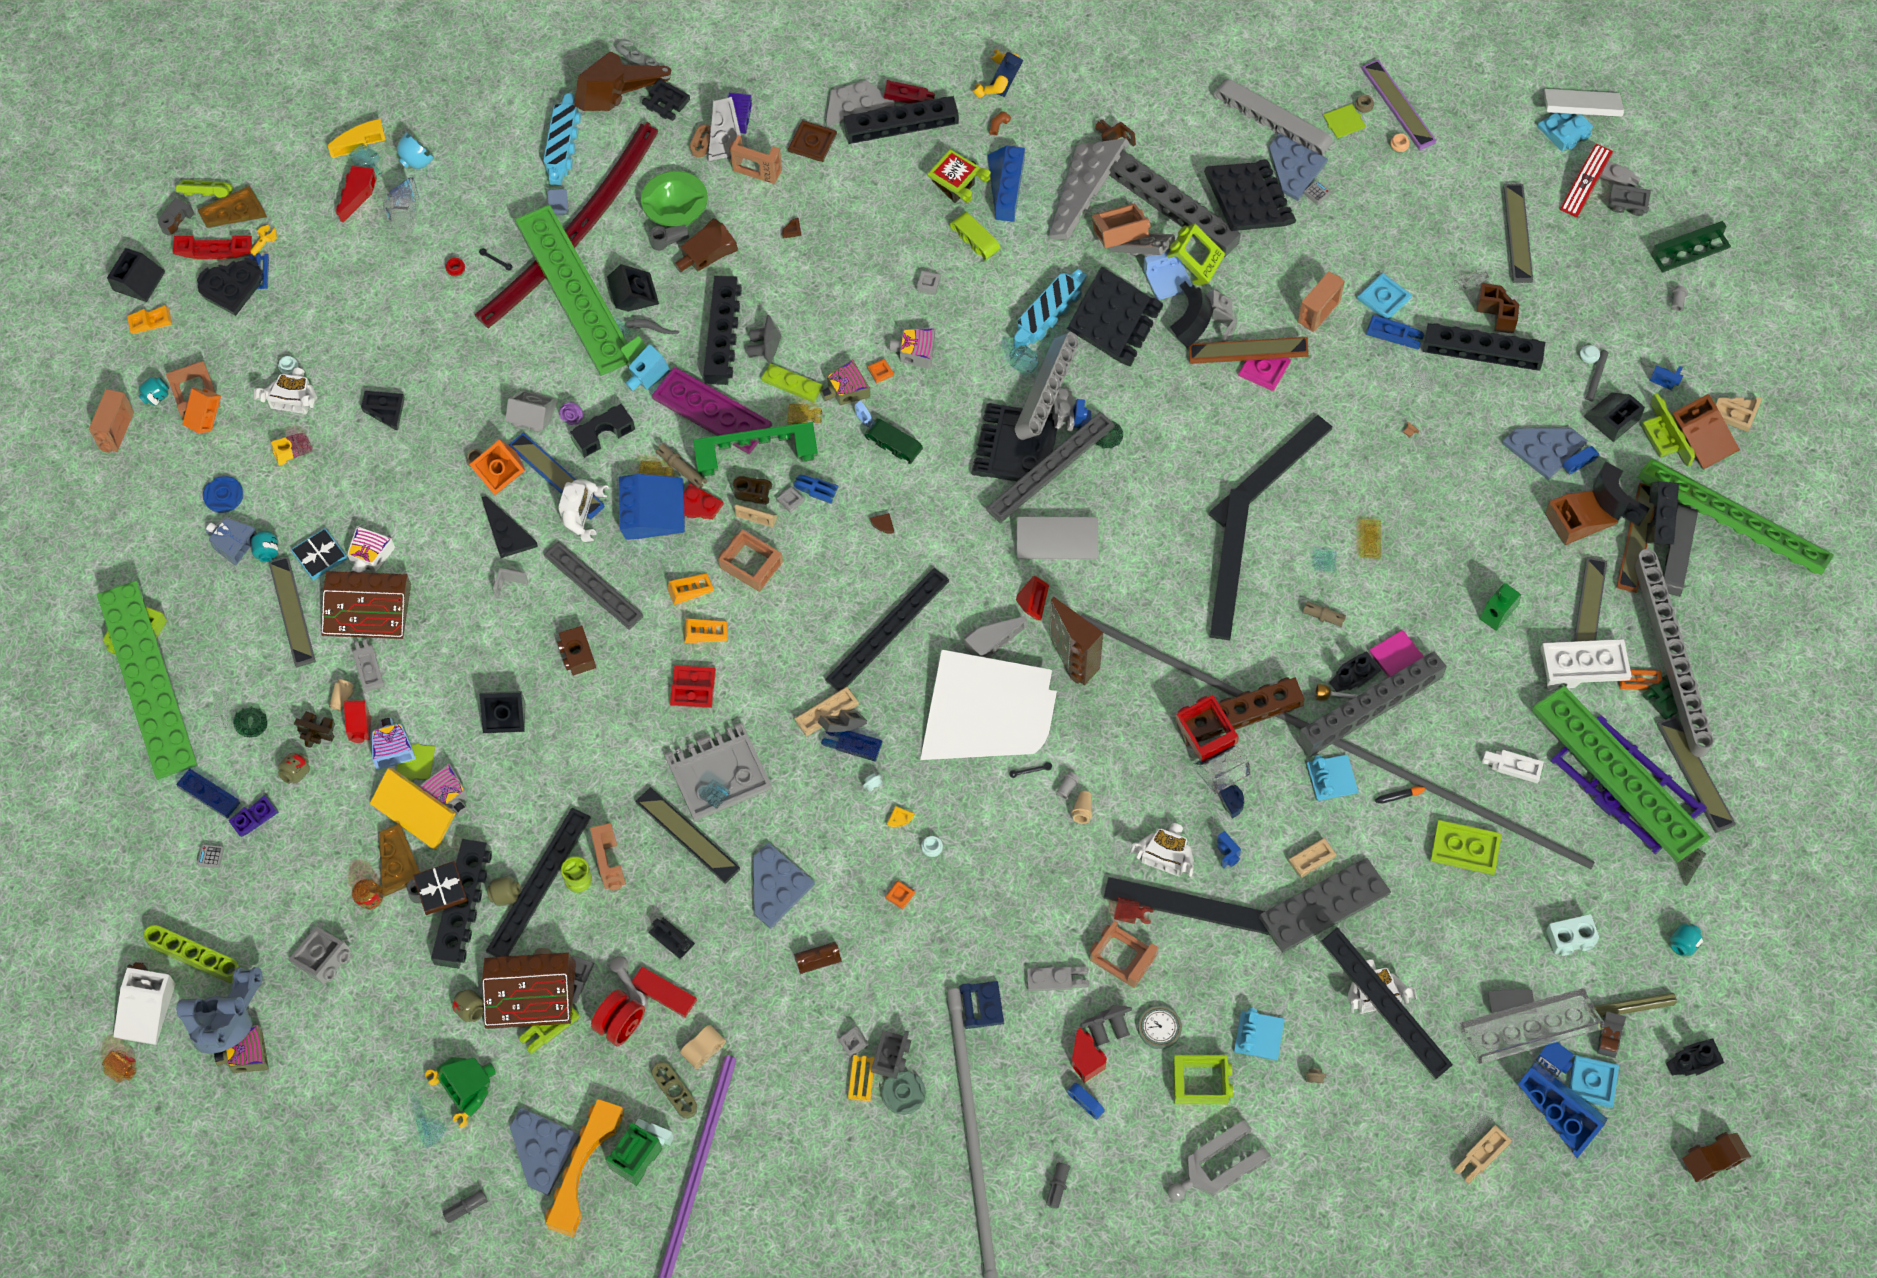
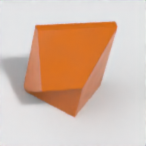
[469,439,525,495]

